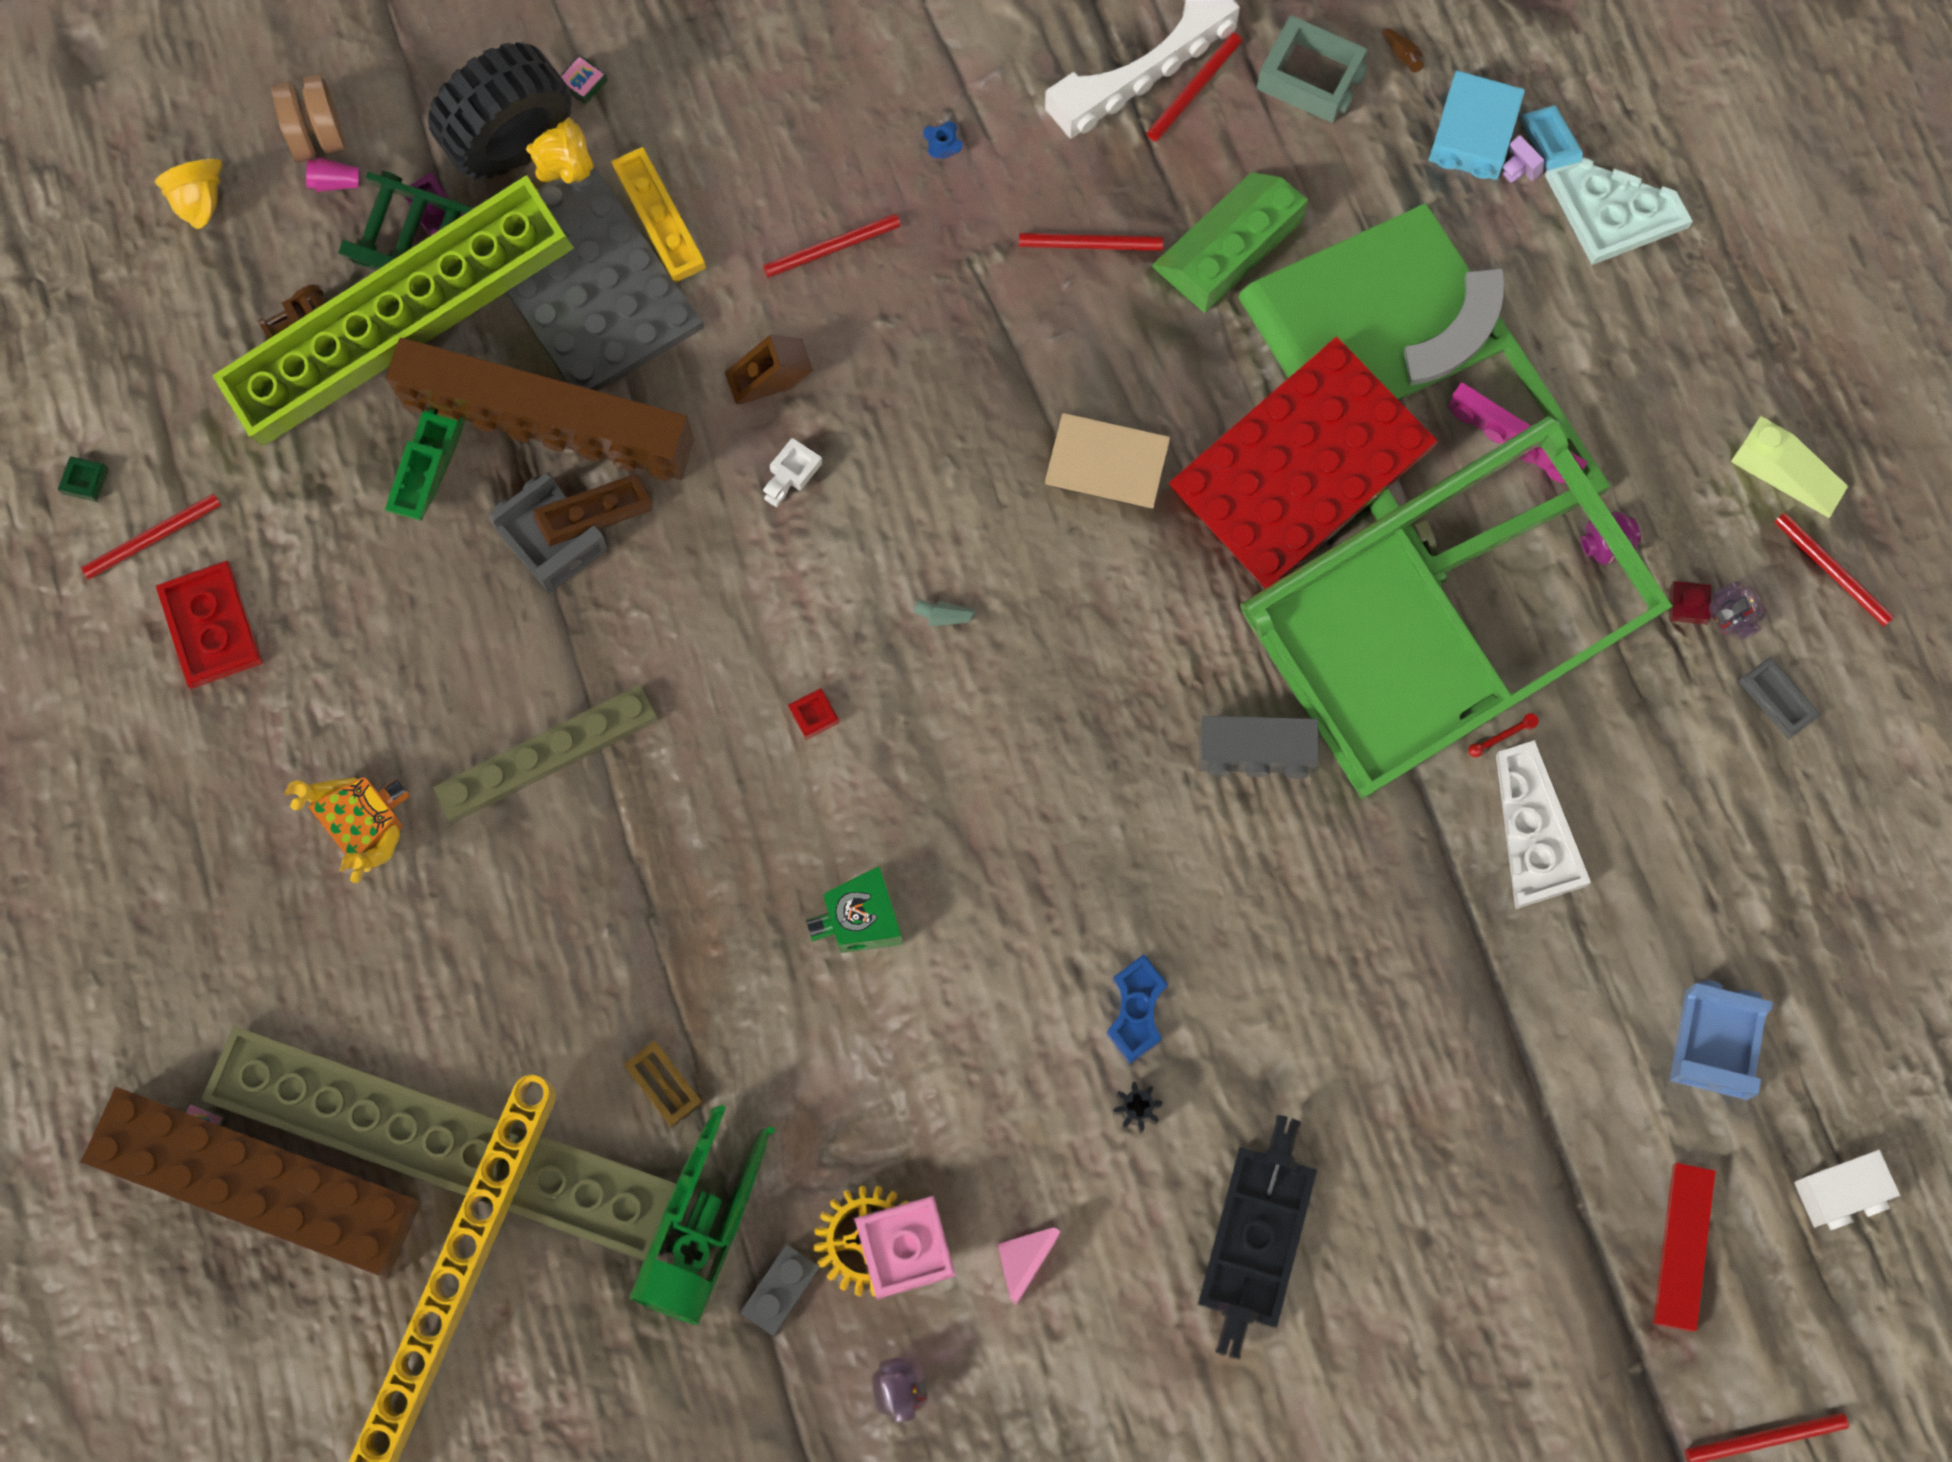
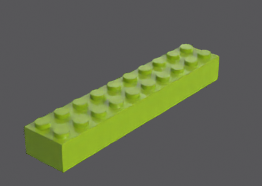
[212,175,574,446]

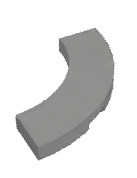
[1404,269,1504,385]

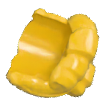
[526,117,594,184]

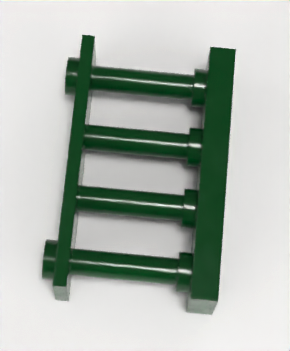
[338,170,474,271]

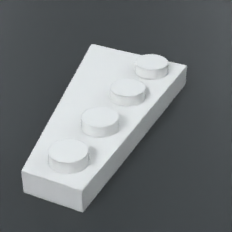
[1496,740,1591,909]

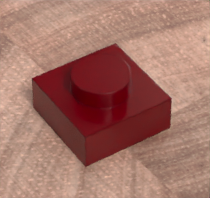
[1669,581,1711,625]

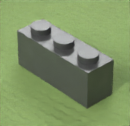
[1199,716,1318,779]

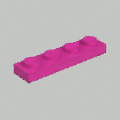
[1448,382,1588,483]

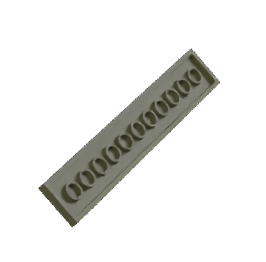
[201,1026,676,1261]

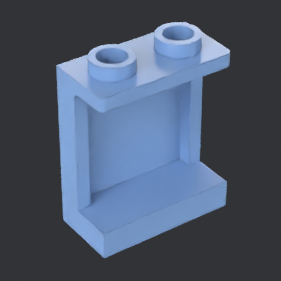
[1669,980,1773,1100]

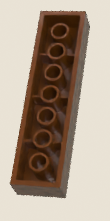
[385,337,695,481]
[81,1086,421,1280]

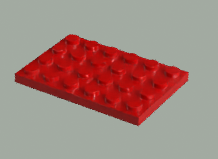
[1169,336,1438,589]

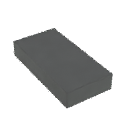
[1738,656,1821,740]

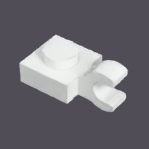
[763,438,822,507]

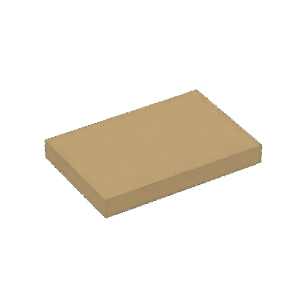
[1045,413,1170,509]

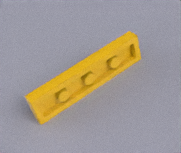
[611,147,706,283]

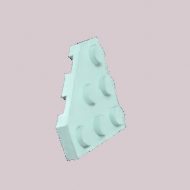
[1545,157,1693,265]

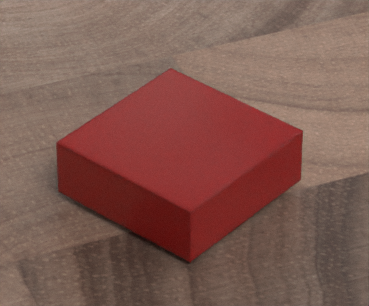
[788,688,839,740]

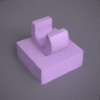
[1502,135,1544,184]

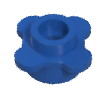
[923,121,962,159]

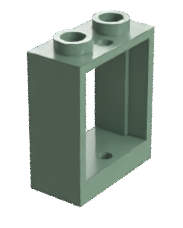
[1256,15,1369,123]

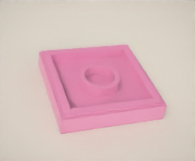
[855,1196,956,1300]

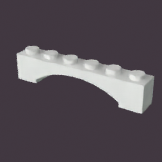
[1045,0,1240,139]

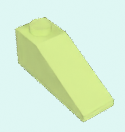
[1731,416,1848,518]

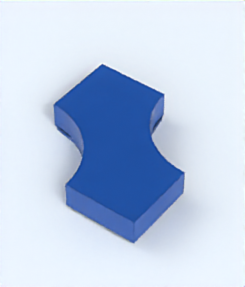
[1106,954,1168,1065]

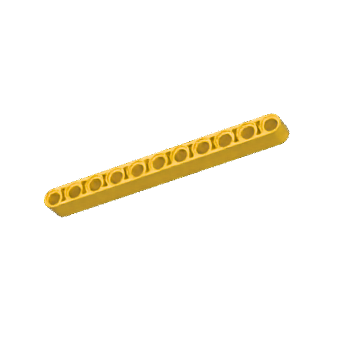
[349,1075,556,1462]

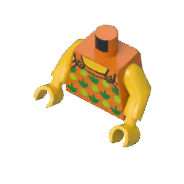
[284,777,410,883]

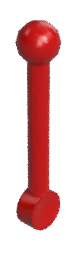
[1468,713,1539,758]

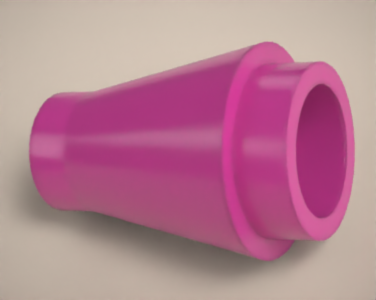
[306,156,360,193]

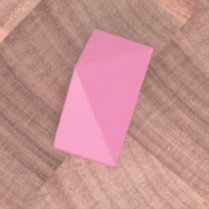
[998,1227,1061,1305]

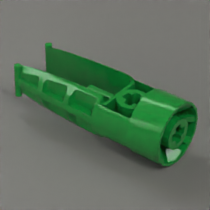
[629,1105,775,1326]

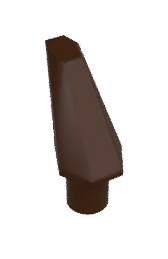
[1381,28,1423,73]

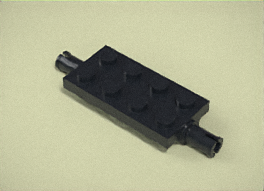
[1197,1115,1317,1360]

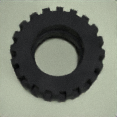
[428,42,572,179]

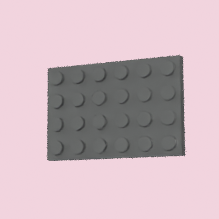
[506,166,704,391]

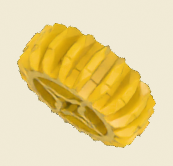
[814,1186,909,1297]

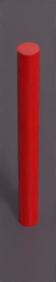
[1147,33,1242,142]
[762,213,901,279]
[1019,233,1163,251]
[80,493,222,580]
[1774,512,1895,627]
[1685,1413,1849,1462]

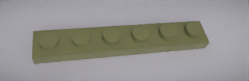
[432,685,658,824]

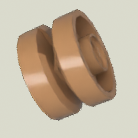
[271,72,346,163]

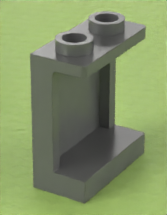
[489,472,608,594]

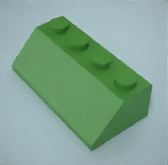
[1153,172,1308,313]

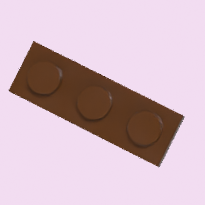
[533,474,652,547]

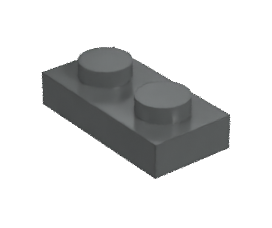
[740,1244,820,1337]

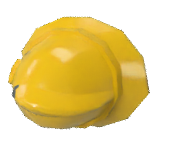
[155,158,223,229]

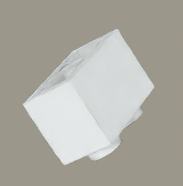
[1794,1150,1900,1231]

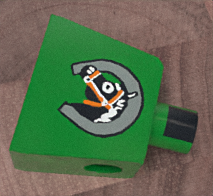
[805,866,902,953]

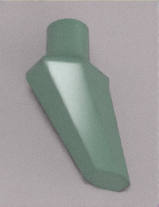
[914,599,977,626]

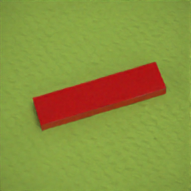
[1652,1163,1716,1332]

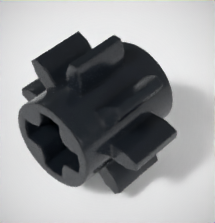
[1112,1082,1163,1134]

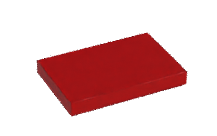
[155,560,263,689]

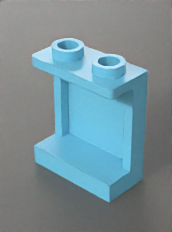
[1429,70,1525,180]

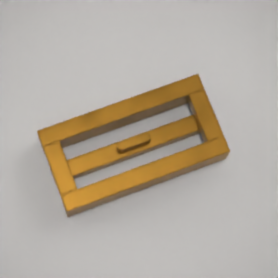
[623,1040,703,1128]

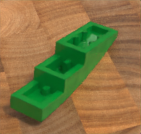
[384,409,466,521]

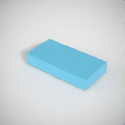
[1521,105,1583,171]

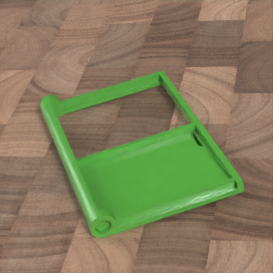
[1238,203,1611,586]
[1240,416,1673,800]

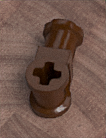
[257,284,326,339]

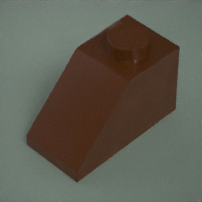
[725,335,813,404]

